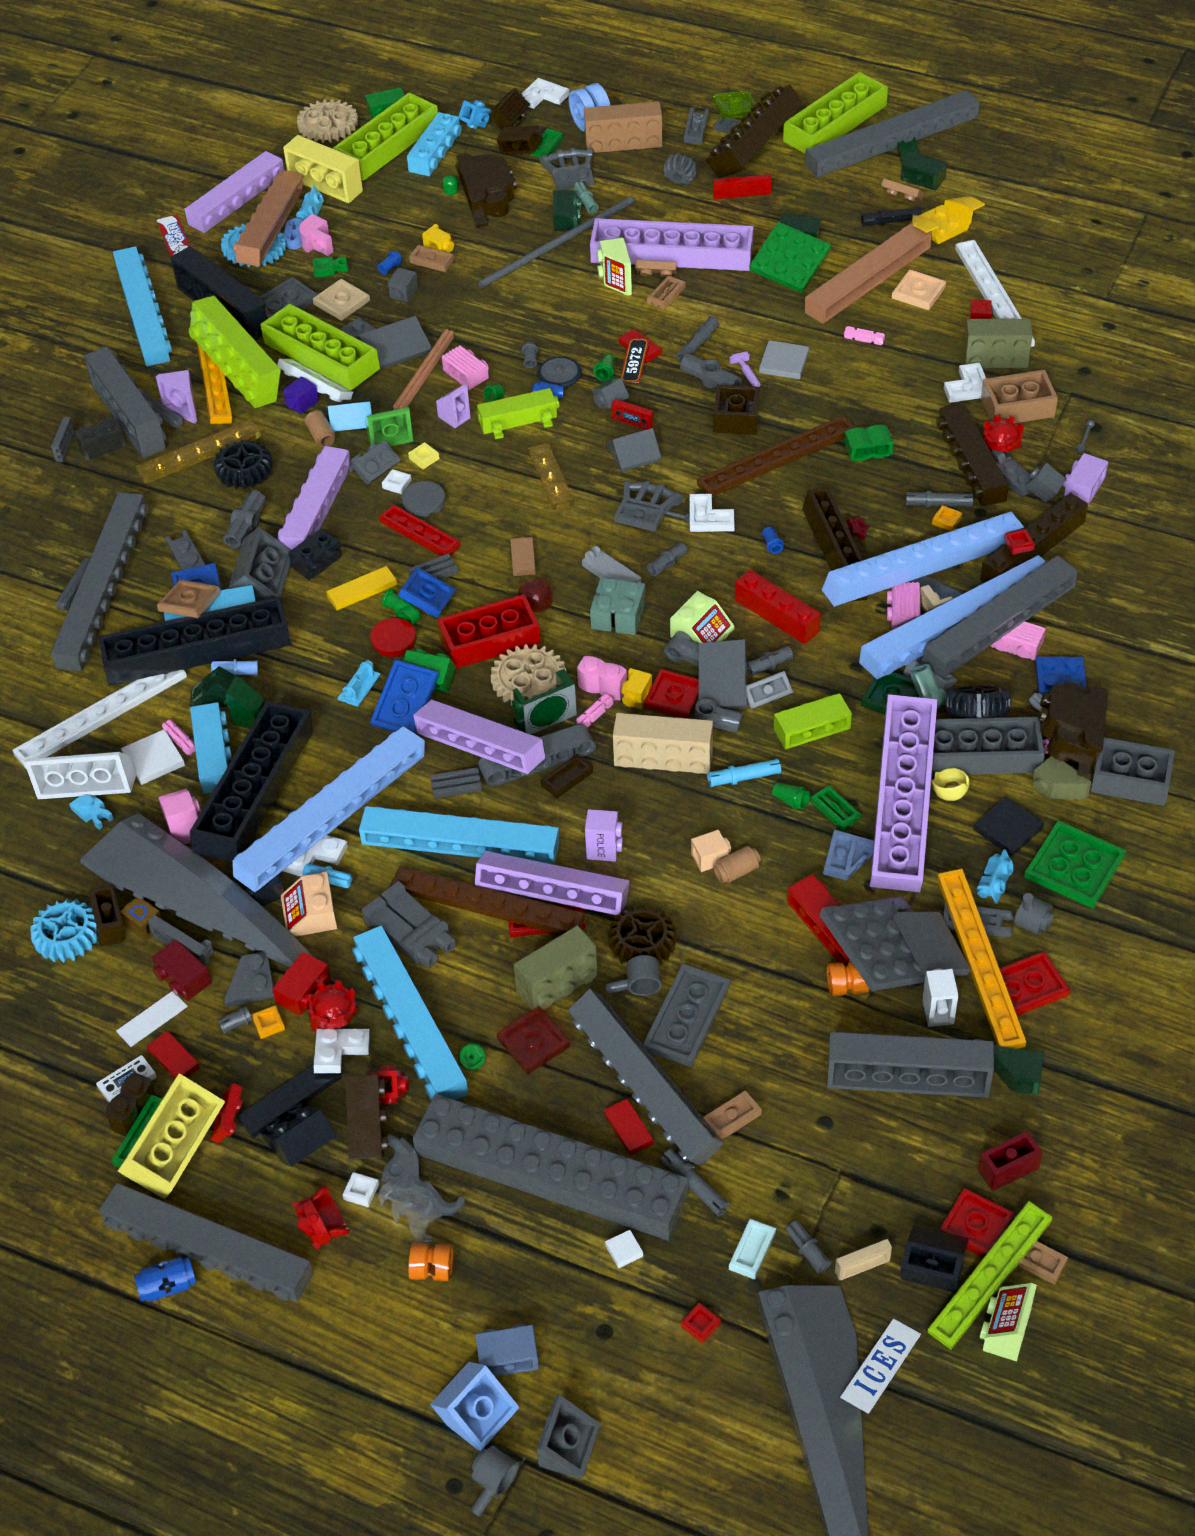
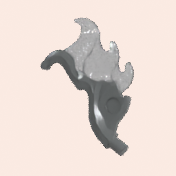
[378,1133,465,1242]

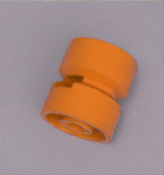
[826,961,869,997]
[409,1242,453,1282]

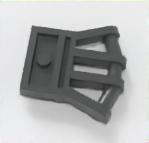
[539,147,594,191]
[614,480,683,532]

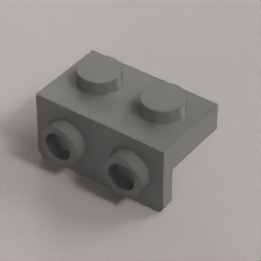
[348,440,401,486]

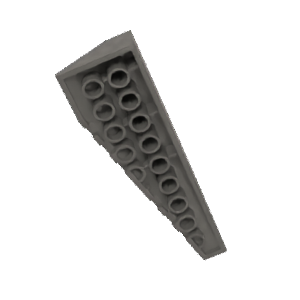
[758,1285,869,1536]

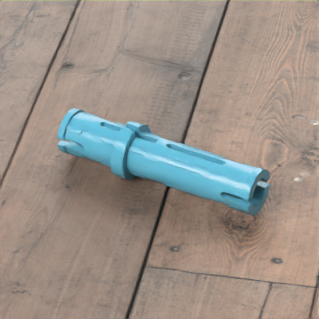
[707,759,781,787]

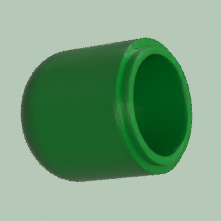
[442,175,459,195]
[483,384,505,402]

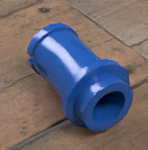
[377,251,402,275]
[762,527,784,554]

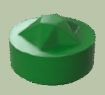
[458,1043,486,1070]

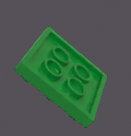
[749,222,831,294]
[1024,820,1127,909]

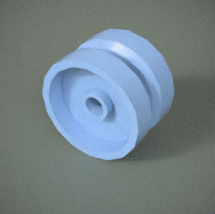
[569,83,610,132]

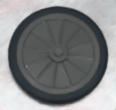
[537,357,581,388]

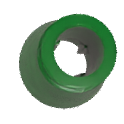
[593,353,615,381]
[772,782,810,810]

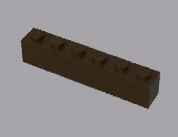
[936,403,1008,507]
[802,488,868,602]
[980,493,1088,583]

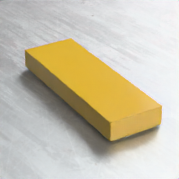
[326,566,397,611]

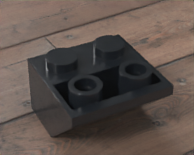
[260,1103,337,1167]
[901,1225,969,1293]

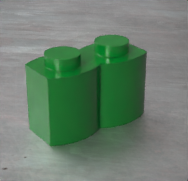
[844,425,894,461]

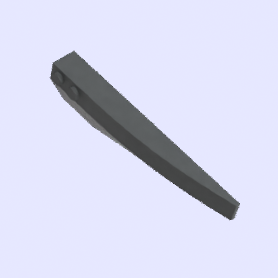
[80,813,313,967]

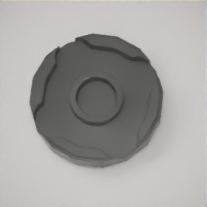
[402,481,446,517]

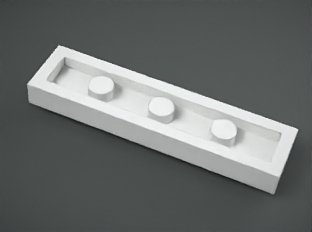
[277,359,353,402]

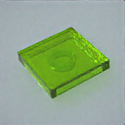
[712,90,756,119]

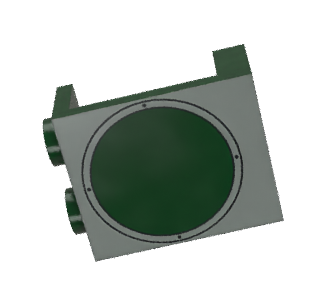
[511,669,577,735]

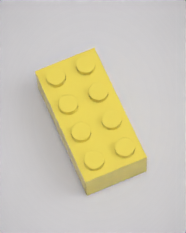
[283,135,363,203]
[118,1073,225,1200]

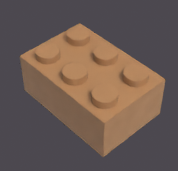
[981,370,1058,423]

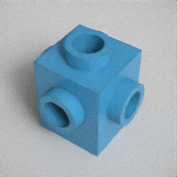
[458,100,491,129]

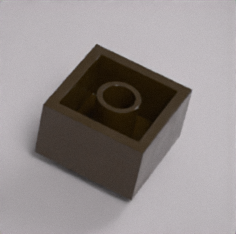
[713,384,760,435]

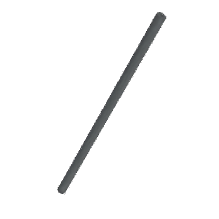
[478,196,635,289]

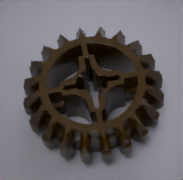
[608,905,677,965]

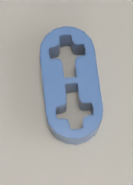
[284,218,303,250]

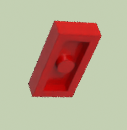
[210,1083,243,1144]

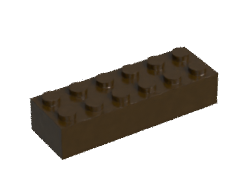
[705,84,802,179]

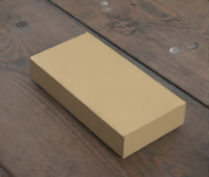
[835,1239,892,1280]

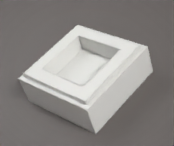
[382,469,412,494]
[342,1172,379,1207]
[605,1230,643,1268]

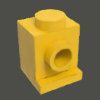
[422,224,454,253]
[621,668,652,710]

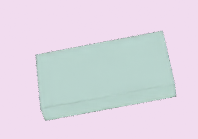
[729,1219,776,1279]

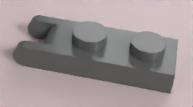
[684,107,710,144]
[164,529,205,570]
[943,903,1014,937]

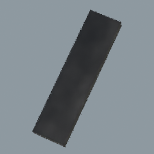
[237,1064,341,1139]

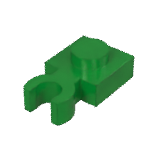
[312,256,348,278]

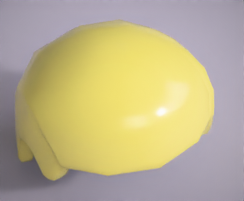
[931,768,970,801]

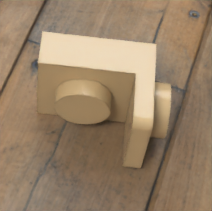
[920,585,953,613]

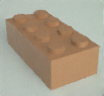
[583,101,662,153]

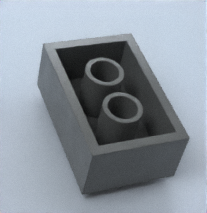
[1091,737,1175,806]

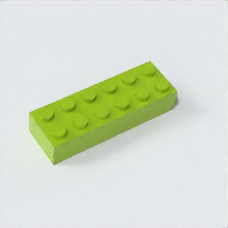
[783,72,888,153]
[333,93,438,181]
[189,296,281,408]
[260,304,380,390]

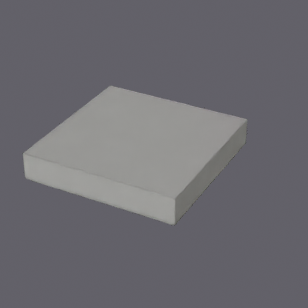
[759,340,809,379]

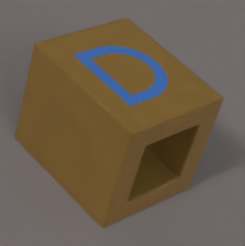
[120,897,162,942]

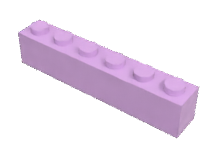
[185,151,284,233]
[278,446,351,550]
[413,699,545,774]
[475,851,630,915]

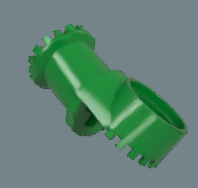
[381,589,421,626]

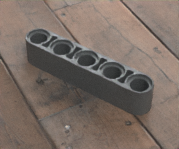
[478,724,596,786]

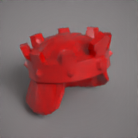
[983,415,1024,452]
[307,980,359,1032]
[292,1185,350,1250]

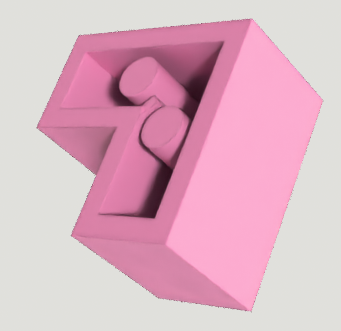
[158,788,201,845]

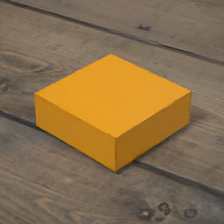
[932,505,962,532]
[251,1005,285,1039]

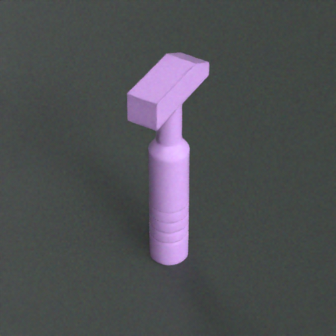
[729,351,761,387]

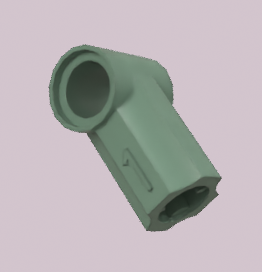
[910,664,947,709]

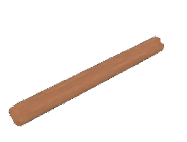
[393,329,454,410]

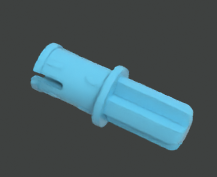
[303,863,352,888]

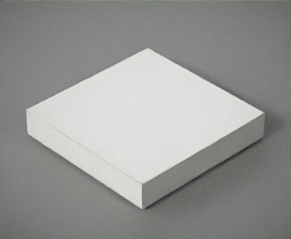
[121,729,185,785]

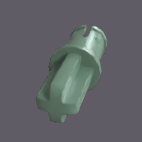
[574,182,599,214]

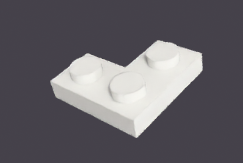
[521,78,569,109]
[944,363,986,403]
[690,494,734,532]
[283,835,348,877]
[314,1029,370,1073]

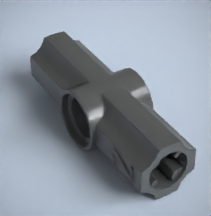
[680,353,742,388]
[223,490,267,549]

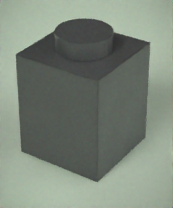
[388,268,418,302]
[591,378,629,409]
[1026,463,1066,503]

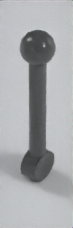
[1076,419,1095,453]
[665,511,690,523]

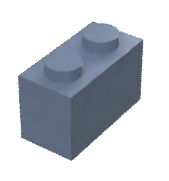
[475,1324,539,1377]

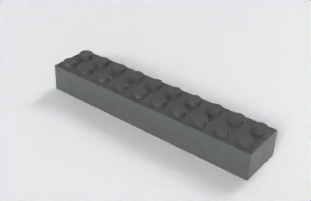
[413,1094,688,1241]

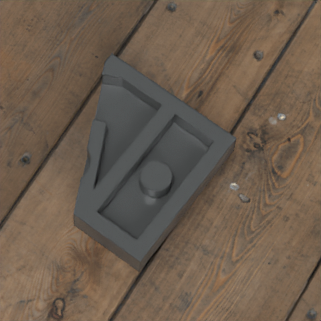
[224,951,274,1008]

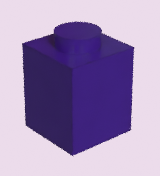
[283,376,319,414]

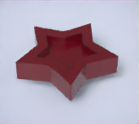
[846,515,870,540]

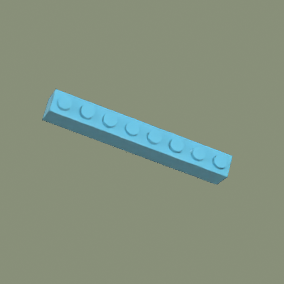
[113,246,172,367]
[359,806,560,865]
[352,925,468,1100]

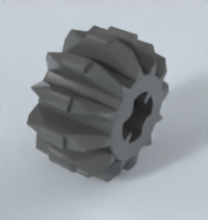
[663,153,696,186]

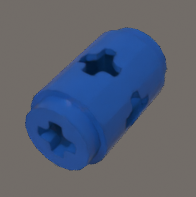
[134,1256,196,1302]

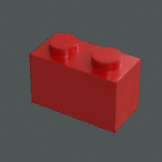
[272,952,331,1016]

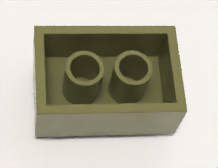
[963,319,1033,368]
[514,925,598,1014]

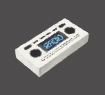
[96,1055,156,1103]

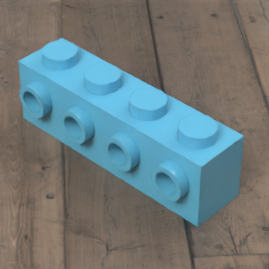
[407,112,462,176]

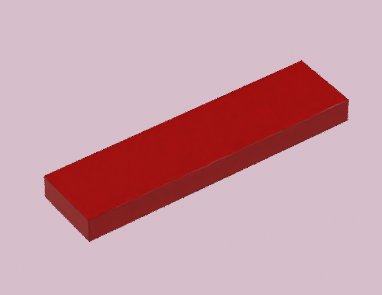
[379,504,461,556]

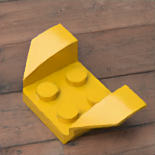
[912,197,985,244]

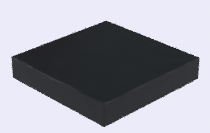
[973,796,1044,857]

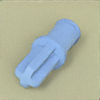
[211,659,258,677]

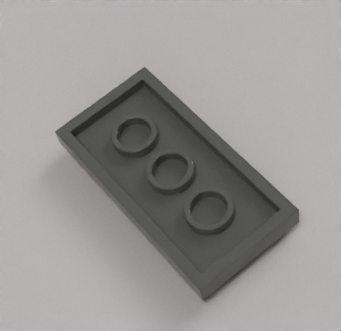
[643,964,731,1067]

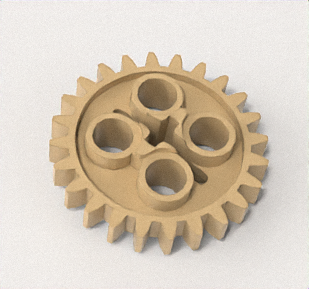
[297,99,358,143]
[491,644,566,706]

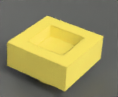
[408,442,439,469]

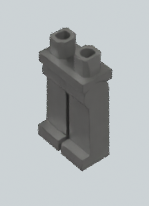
[362,881,456,968]

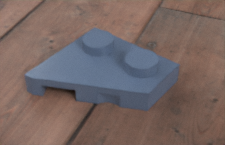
[823,830,874,881]

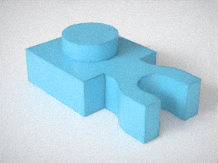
[69,795,113,830]

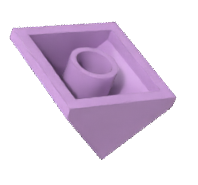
[156,370,197,424]

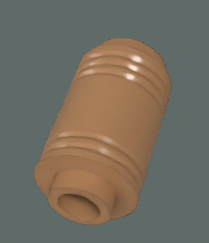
[304,411,335,447]
[713,846,761,883]

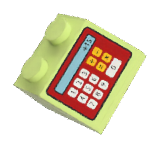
[597,238,632,295]
[670,591,735,644]
[980,1283,1037,1361]

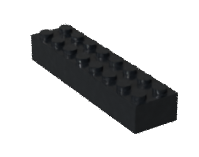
[98,596,292,686]
[189,701,313,862]

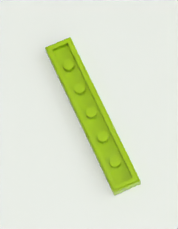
[928,1201,1052,1350]

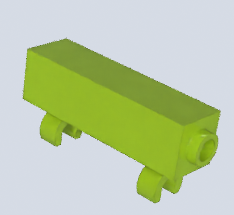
[477,388,559,439]

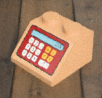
[281,872,337,937]

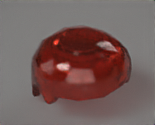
[518,579,553,612]

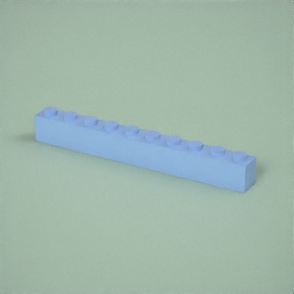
[822,512,1024,607]
[859,555,1046,679]
[233,726,425,892]

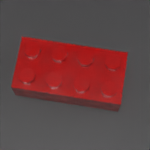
[437,594,541,669]

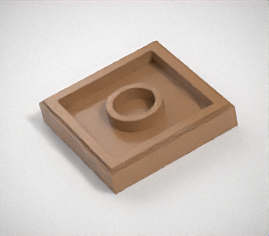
[157,580,220,618]

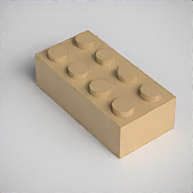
[613,713,713,774]

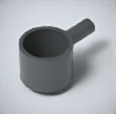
[1014,893,1054,935]
[606,955,662,996]
[470,1446,519,1517]

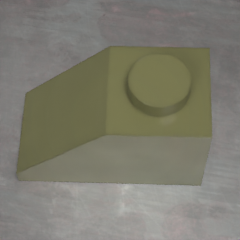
[1032,756,1091,799]

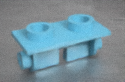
[296,185,324,221]
[337,660,381,707]
[976,850,1013,904]

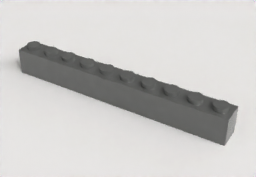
[805,90,980,178]
[51,492,149,671]

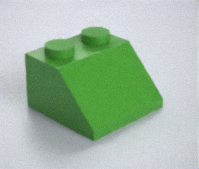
[364,407,414,447]

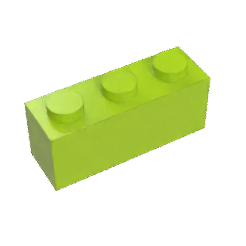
[774,693,852,750]

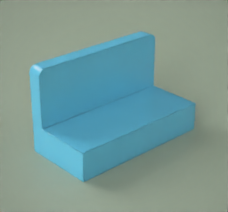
[328,402,372,431]

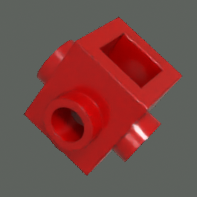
[370,1066,409,1104]

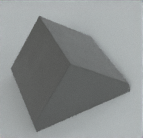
[606,428,661,472]
[537,1395,601,1478]

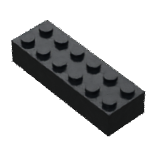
[171,246,268,341]

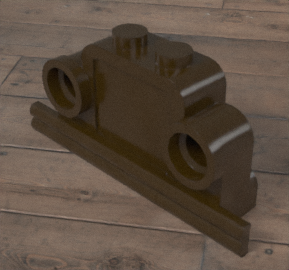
[455,154,517,228]
[1038,682,1108,779]

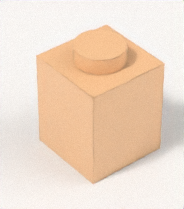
[691,830,731,872]

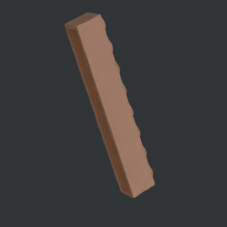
[234,170,303,267]
[805,223,932,324]

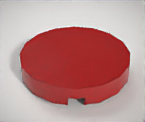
[370,618,416,657]

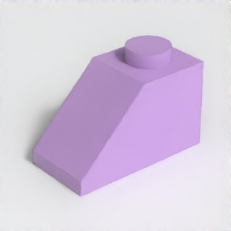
[436,384,471,428]

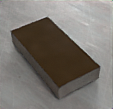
[541,754,593,799]

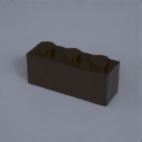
[345,1075,389,1159]

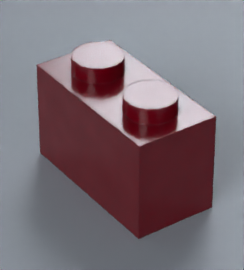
[151,939,211,1001]
[978,1131,1043,1191]

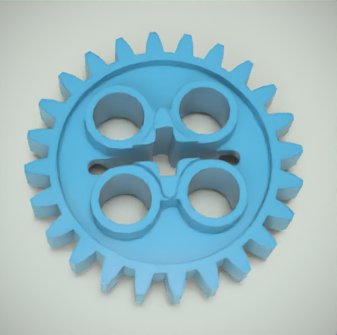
[221,224,286,267]

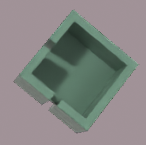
[590,577,646,635]

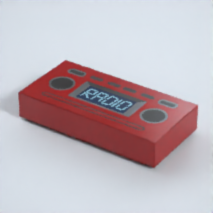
[612,399,654,430]

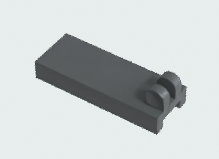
[148,915,214,966]

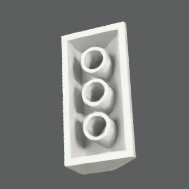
[24,752,136,799]

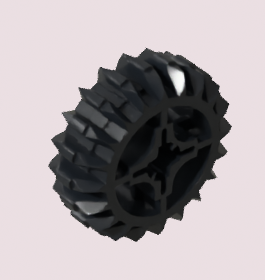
[214,439,273,490]
[946,685,1011,718]

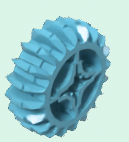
[30,898,98,963]

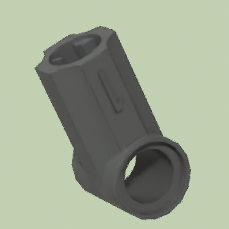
[664,631,699,666]
[695,699,743,733]

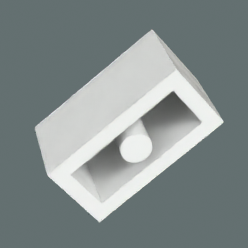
[922,969,958,1027]

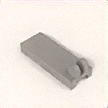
[582,546,641,583]

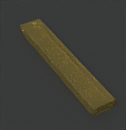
[135,419,261,484]

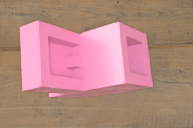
[299,214,333,256]

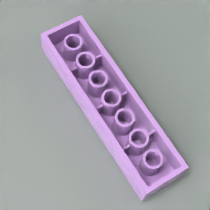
[590,218,754,271]
[870,695,937,892]

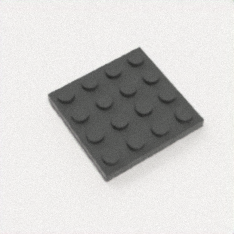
[819,896,926,991]

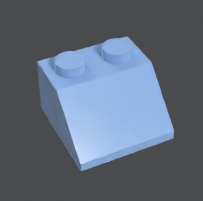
[430,1362,519,1451]

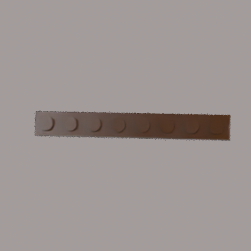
[697,415,855,496]
[390,866,585,935]

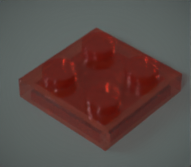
[496,1007,570,1075]

